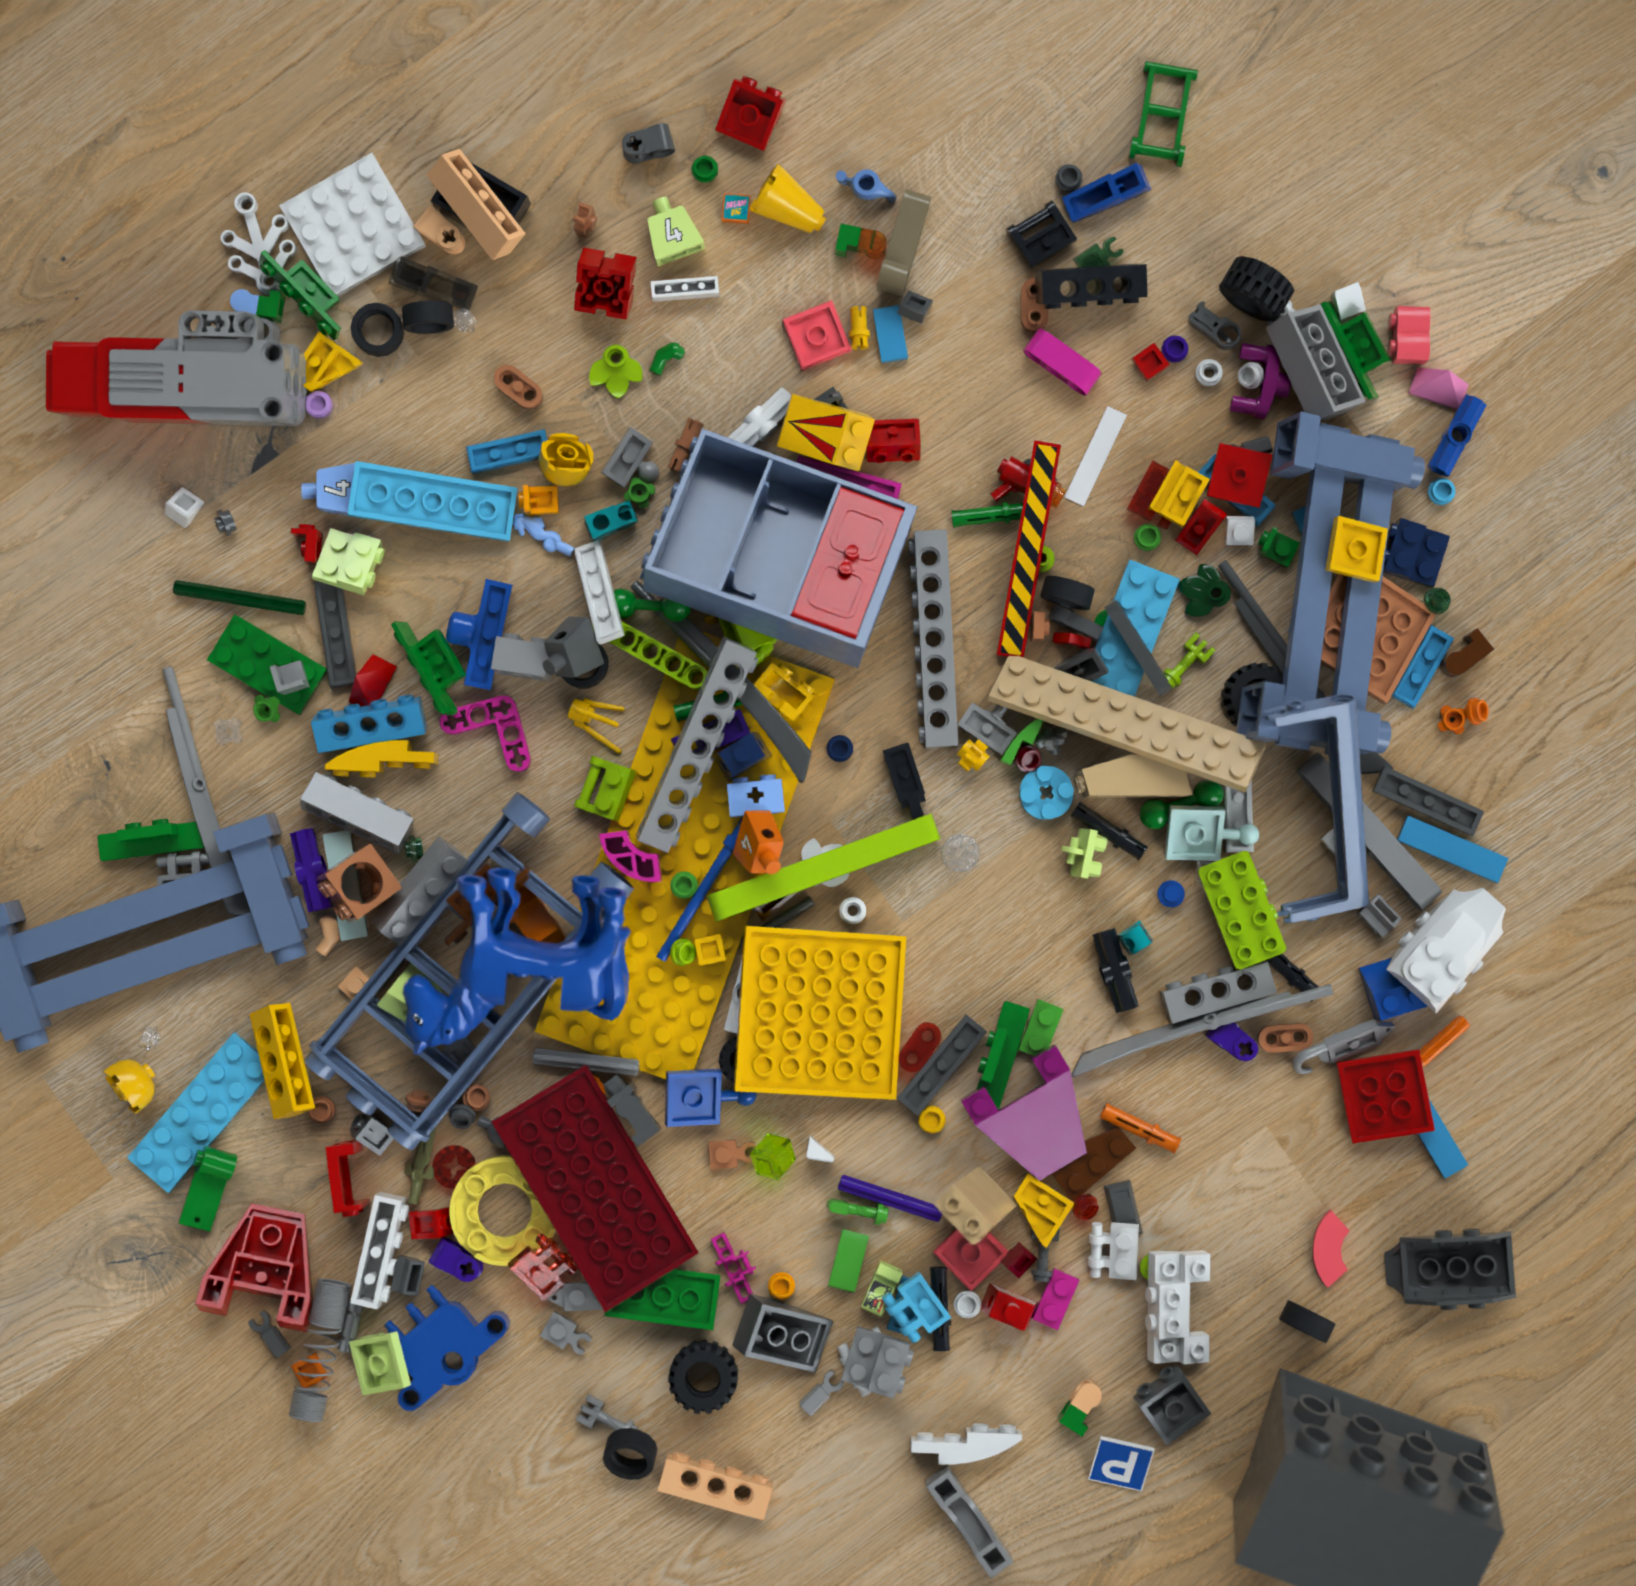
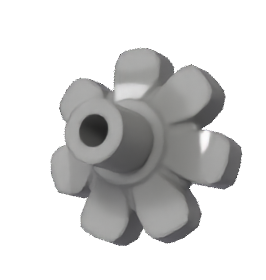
[1035,727,1068,755]

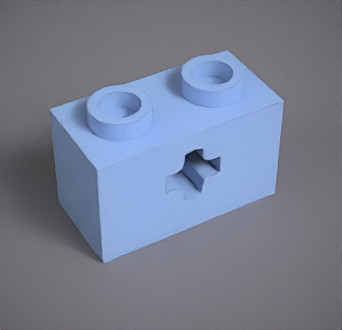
[727,774,785,818]

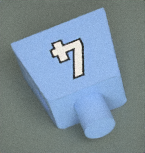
[301,463,355,516]

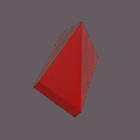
[348,654,398,707]

